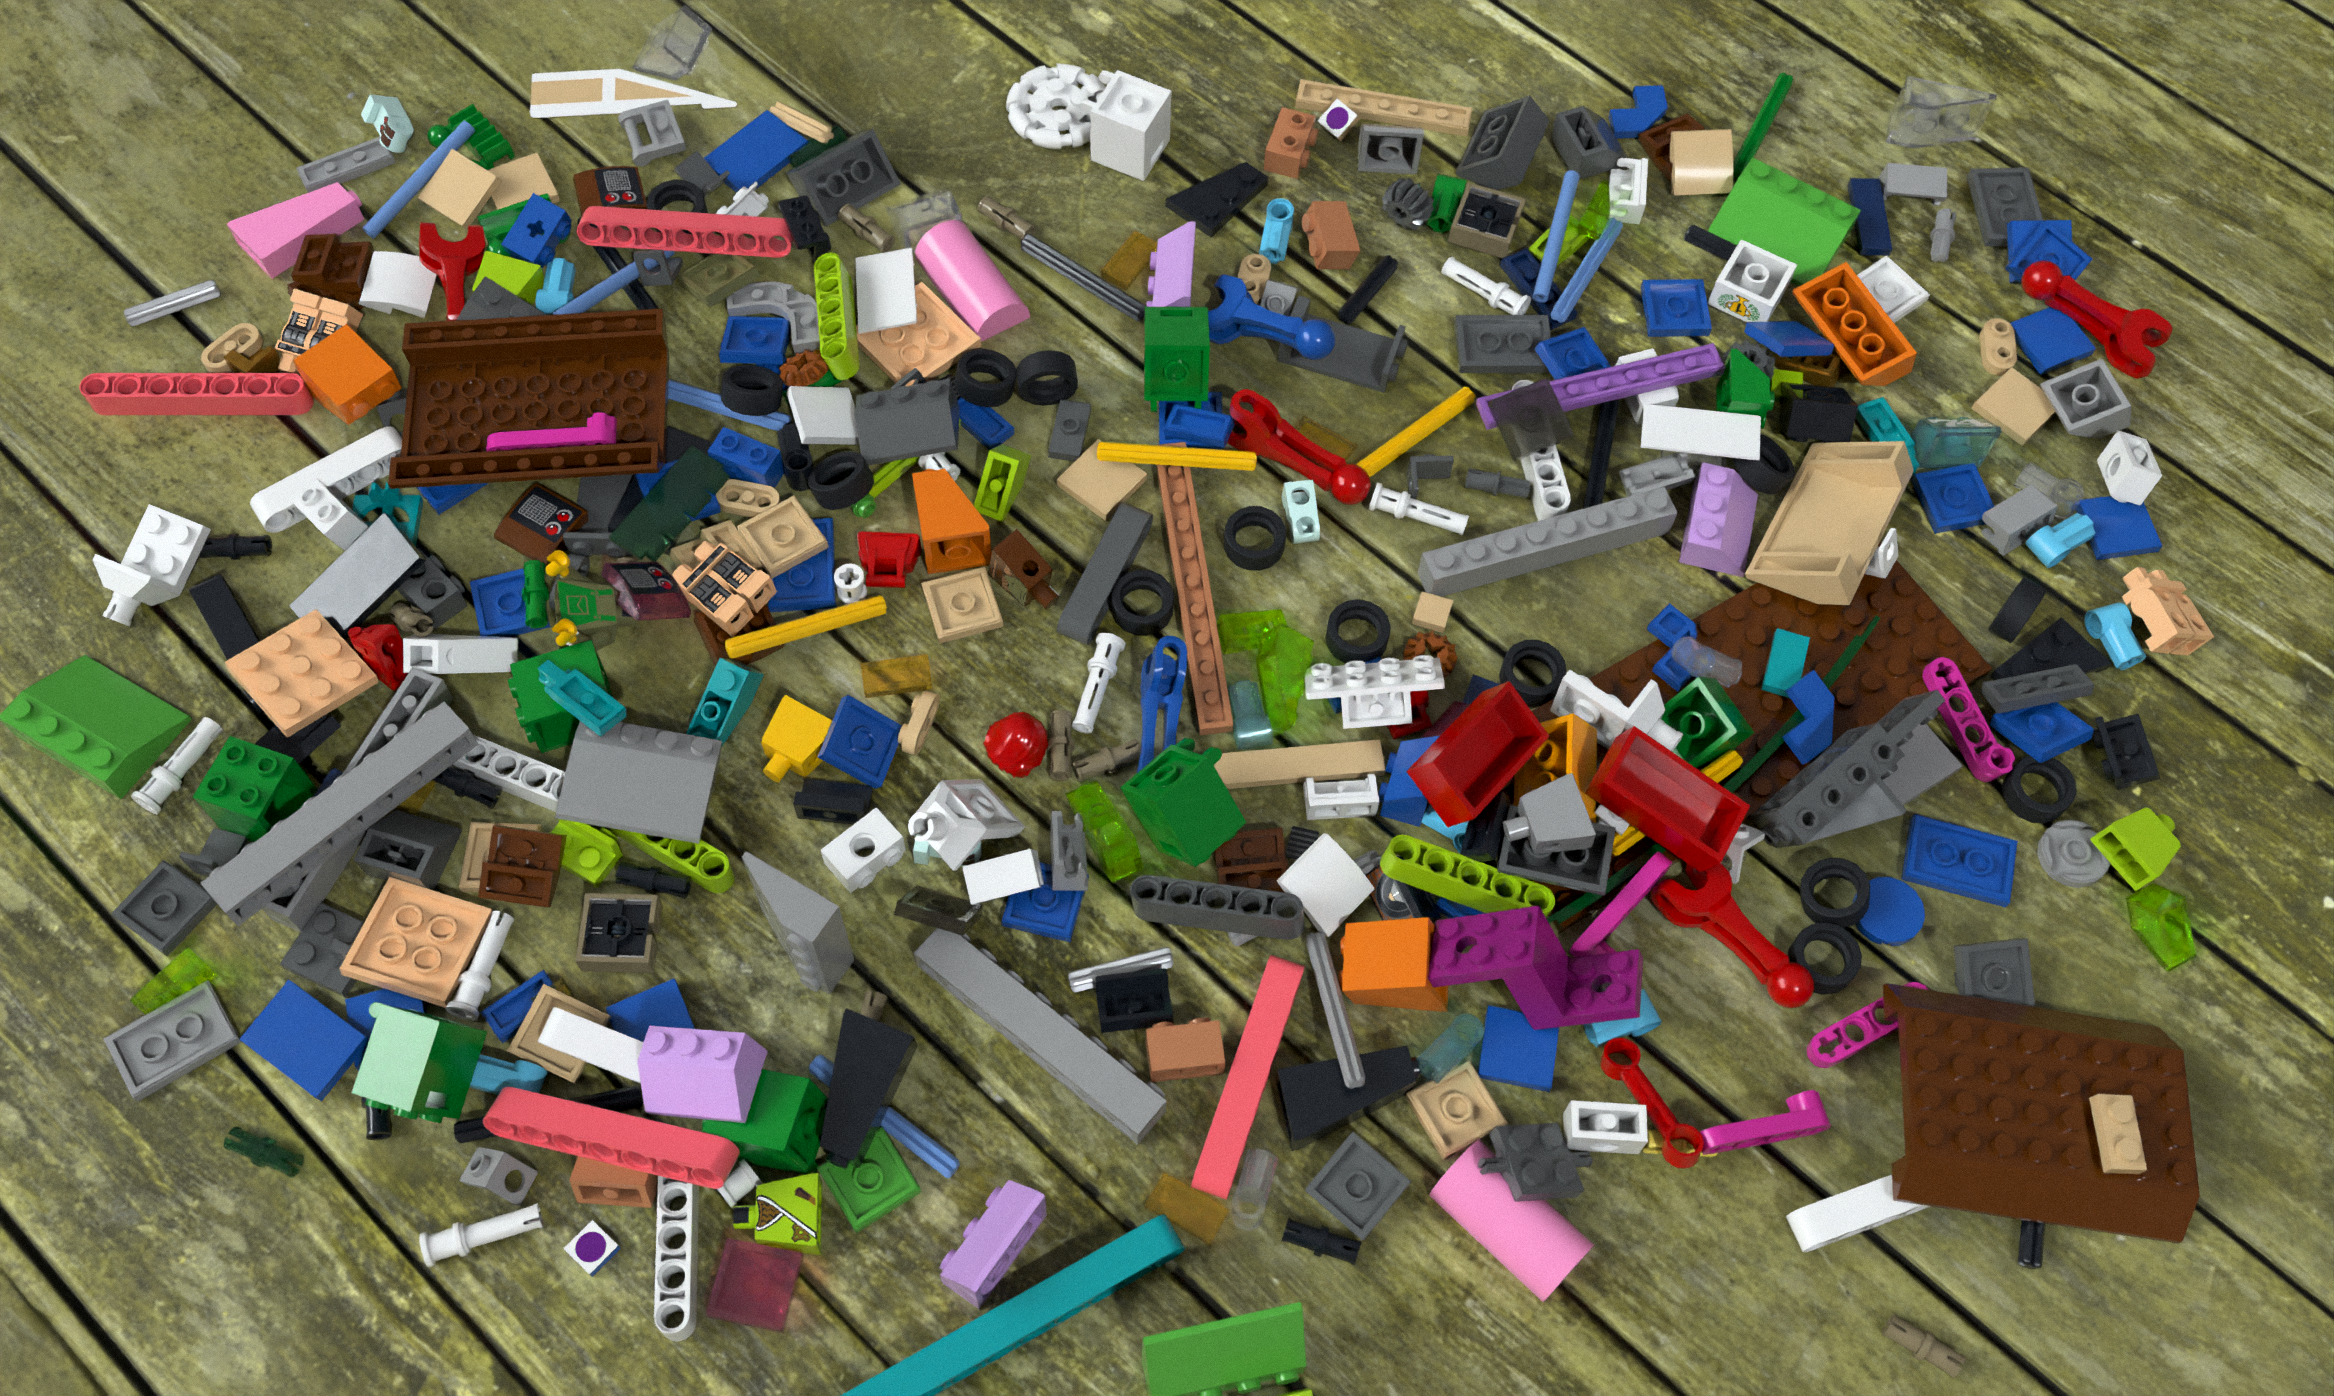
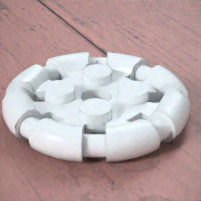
[1006,64,1106,149]

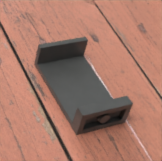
[1278,296,1408,393]
[563,474,637,558]

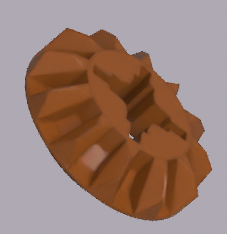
[780,349,829,387]
[1403,630,1458,678]

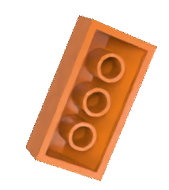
[1792,262,1917,386]

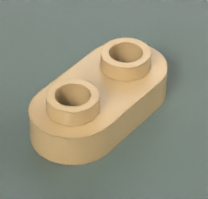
[1237,254,1271,306]
[1979,318,2017,376]
[201,323,263,373]
[715,479,781,518]
[898,690,940,756]

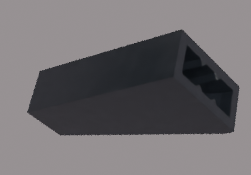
[820,1008,918,1169]
[1275,1045,1420,1151]

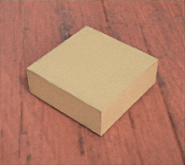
[1412,591,1453,633]

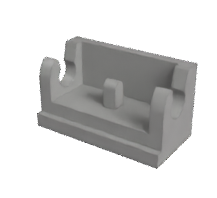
[1878,163,1947,205]
[1619,452,1695,497]
[1981,485,2058,556]
[1050,811,1088,891]

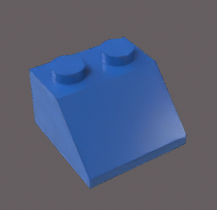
[1378,736,1440,827]

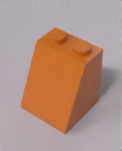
[293,324,402,425]
[912,469,992,574]
[1338,917,1448,1012]

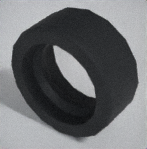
[647,179,708,234]
[954,349,1017,407]
[1016,350,1078,406]
[721,365,783,416]
[1733,434,1795,495]
[808,451,874,510]
[1224,506,1286,571]
[1111,570,1174,636]
[1988,577,2047,643]
[1325,599,1391,664]
[1499,639,1567,707]
[2002,756,2077,824]
[1800,858,1870,928]
[1788,922,1862,995]

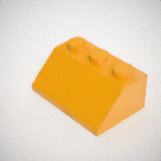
[1513,713,1597,823]

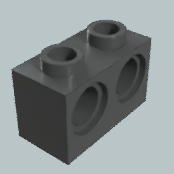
[397,548,467,630]

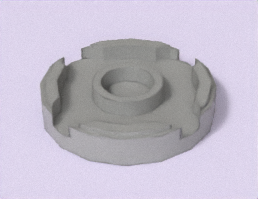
[2037,820,2111,888]

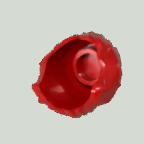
[983,712,1048,778]

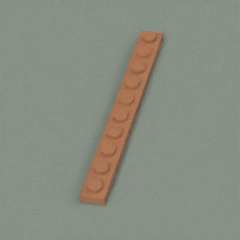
[1156,442,1234,735]

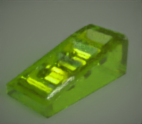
[1577,180,1610,240]
[1216,609,1291,654]
[130,947,218,1015]

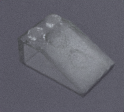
[1886,76,1997,149]

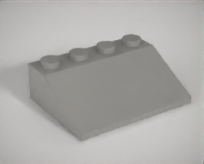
[555,721,722,844]
[742,851,854,995]

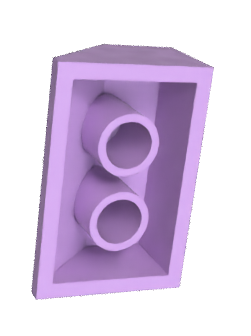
[1147,222,1196,307]
[1679,462,1758,577]
[637,1026,767,1123]
[940,1180,1047,1310]

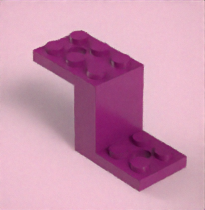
[1428,906,1643,1030]

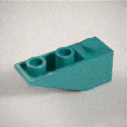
[686,658,764,748]

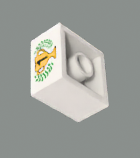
[1708,239,1797,322]

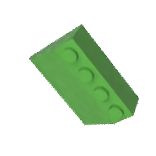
[1708,157,1861,286]
[0,655,192,799]
[1141,1302,1306,1396]

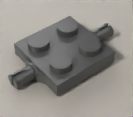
[1478,1123,1593,1202]

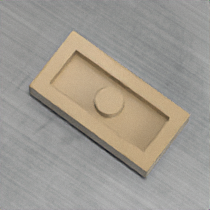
[2089,1094,2147,1174]

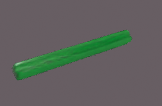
[1733,72,1794,180]

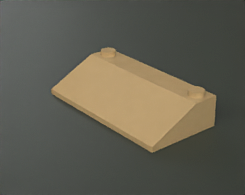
[1745,441,1914,605]

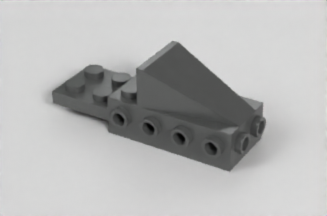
[1750,690,1946,848]

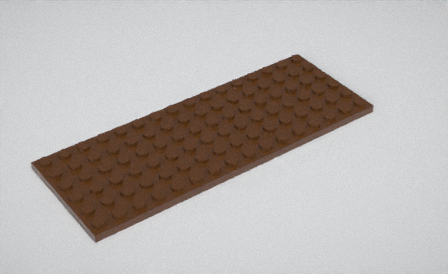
[1503,542,1992,933]

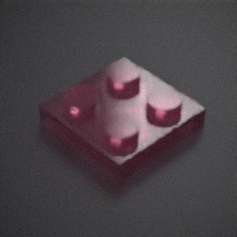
[705,1238,804,1333]

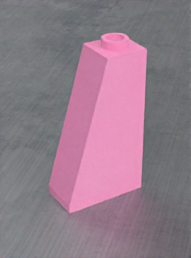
[227,182,365,279]

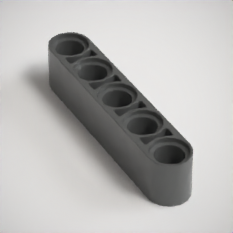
[1057,502,1153,645]
[1130,875,1305,940]

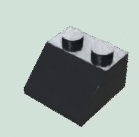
[1780,382,1858,443]

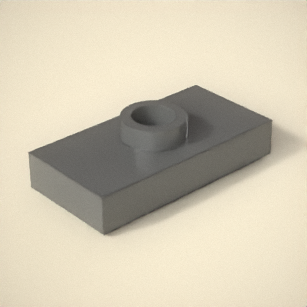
[1048,399,1091,462]

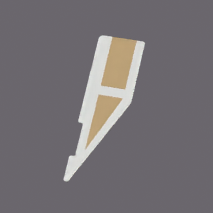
[530,69,737,118]

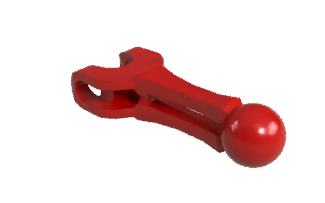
[419,222,485,321]
[2021,260,2173,379]
[1227,389,1371,505]
[1651,863,1814,1008]

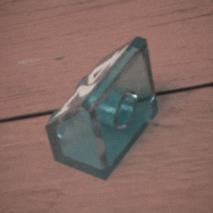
[1911,417,2002,468]

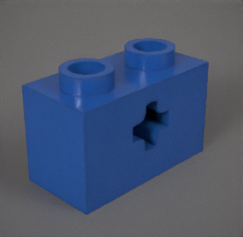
[501,193,572,269]
[707,427,785,488]

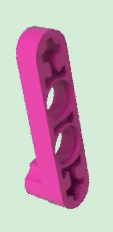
[486,413,617,452]
[1922,657,2015,782]
[1569,851,1673,957]
[1806,982,1929,1068]
[1700,1090,1831,1155]

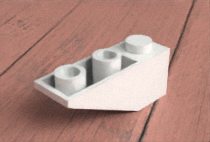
[403,634,518,674]

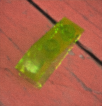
[1256,623,1314,737]
[1065,781,1144,882]

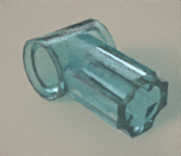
[1228,680,1273,750]
[1416,1014,1484,1084]

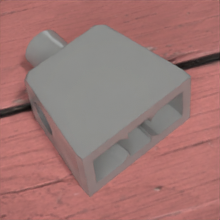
[1503,773,1596,854]

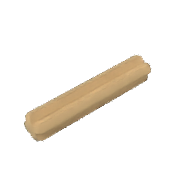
[770,102,834,144]

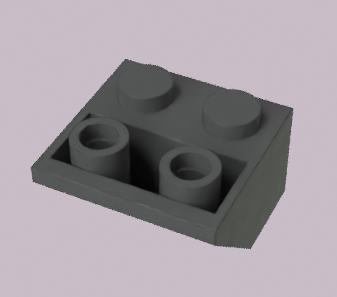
[1551,106,1628,180]
[354,810,462,891]

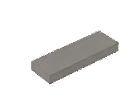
[296,136,395,193]

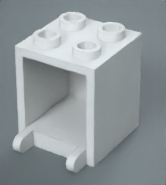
[1079,70,1171,181]

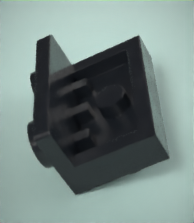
[779,195,831,264]
[2092,713,2160,790]
[1095,968,1174,1033]

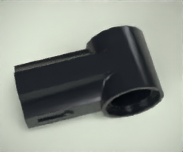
[777,423,814,491]

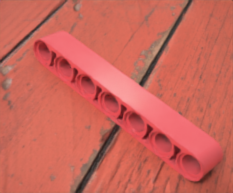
[577,206,793,258]
[79,373,314,415]
[1191,955,1305,1200]
[483,1087,740,1189]

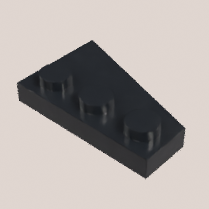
[1165,162,1269,237]
[1990,617,2112,680]

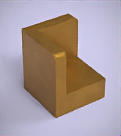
[223,346,280,373]

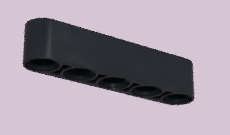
[188,573,264,715]

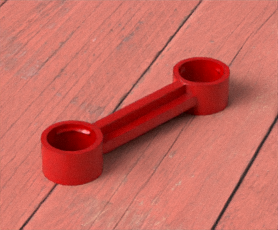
[1600,1038,1704,1169]

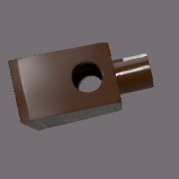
[988,529,1060,610]

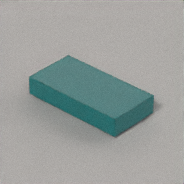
[1761,628,1810,698]

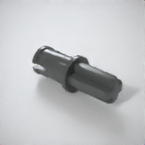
[1465,468,1531,498]

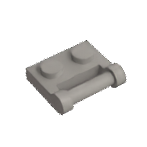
[618,99,686,166]

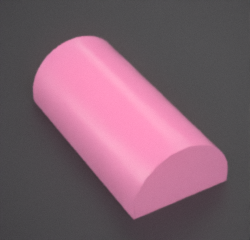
[915,220,1030,342]
[1429,1139,1594,1302]

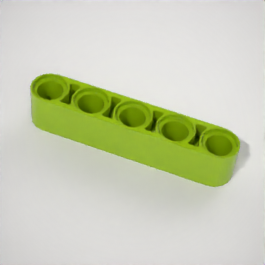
[814,252,860,380]
[601,826,735,893]
[1380,834,1555,917]

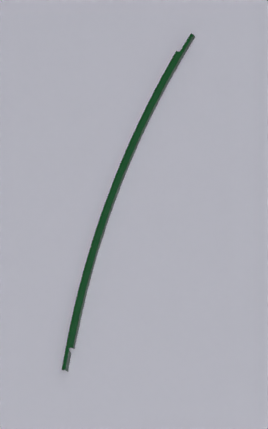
[1546,615,1881,926]

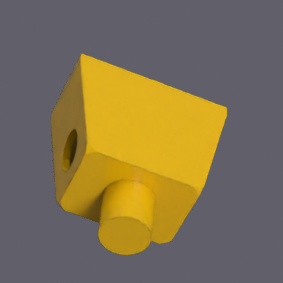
[761,695,832,782]

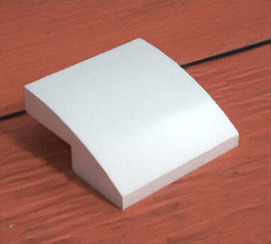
[359,251,436,318]
[1277,833,1375,937]

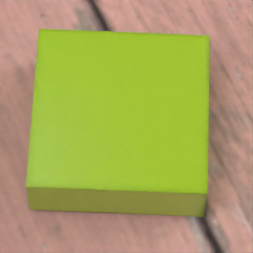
[1770,369,1803,402]

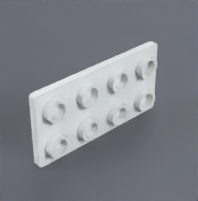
[1305,655,1445,729]

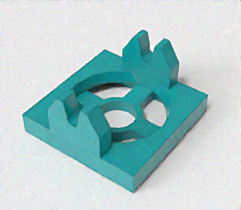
[352,483,424,547]

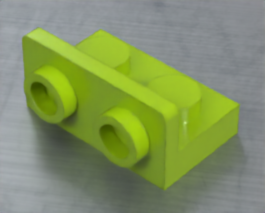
[551,819,623,888]

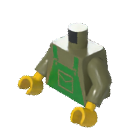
[546,550,636,651]

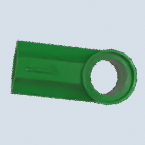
[1427,173,1467,233]

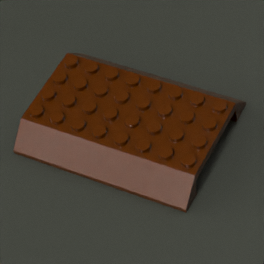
[388,309,670,489]
[1883,983,2200,1244]

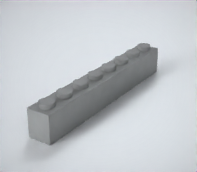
[1418,487,1678,597]
[262,667,454,932]
[201,702,479,926]
[914,922,1167,1145]

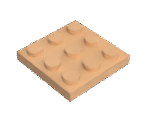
[856,282,981,386]
[225,609,378,738]
[340,877,492,1008]

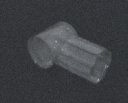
[2013,463,2084,520]
[1671,636,1743,688]
[1231,1148,1279,1231]

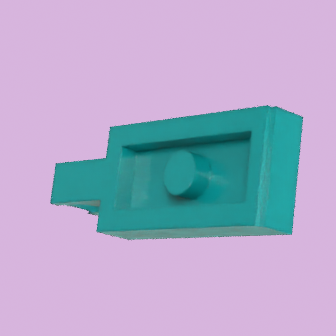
[1856,397,1920,476]
[538,660,627,737]

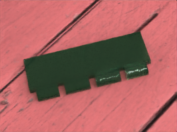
[609,446,730,562]

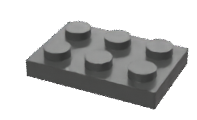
[1966,168,2043,247]
[1454,315,1551,373]

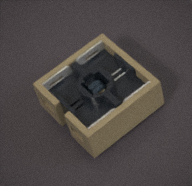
[1448,182,1526,258]
[575,893,663,973]

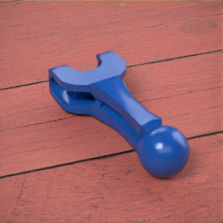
[1208,274,1335,360]
[1137,636,1187,773]

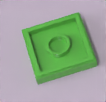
[817,1127,921,1233]

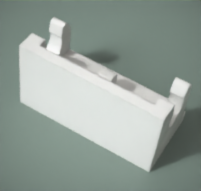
[1607,158,1648,224]
[1303,774,1379,820]
[962,849,1044,905]

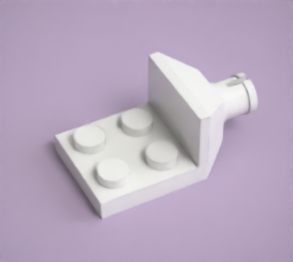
[93,504,211,627]
[1550,670,1684,752]
[908,779,1025,871]

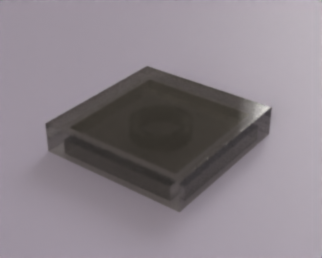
[1487,378,1574,462]
[894,885,984,936]

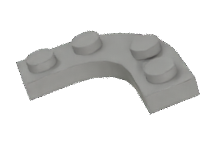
[727,282,820,354]

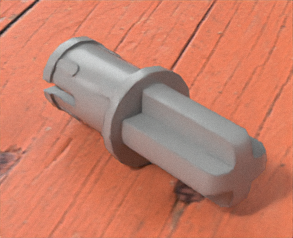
[1930,208,1956,262]

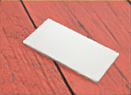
[855,247,917,334]
[1640,404,1761,461]

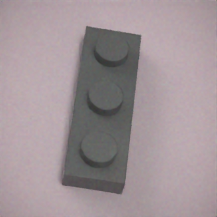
[1981,664,2094,714]

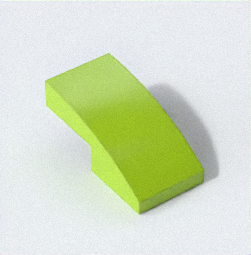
[1528,215,1592,265]

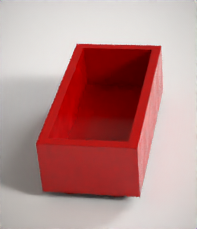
[1406,681,1550,827]
[1585,726,1750,872]

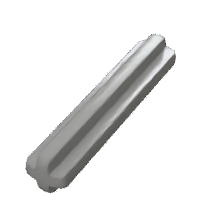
[124,279,221,327]
[1068,947,1173,993]

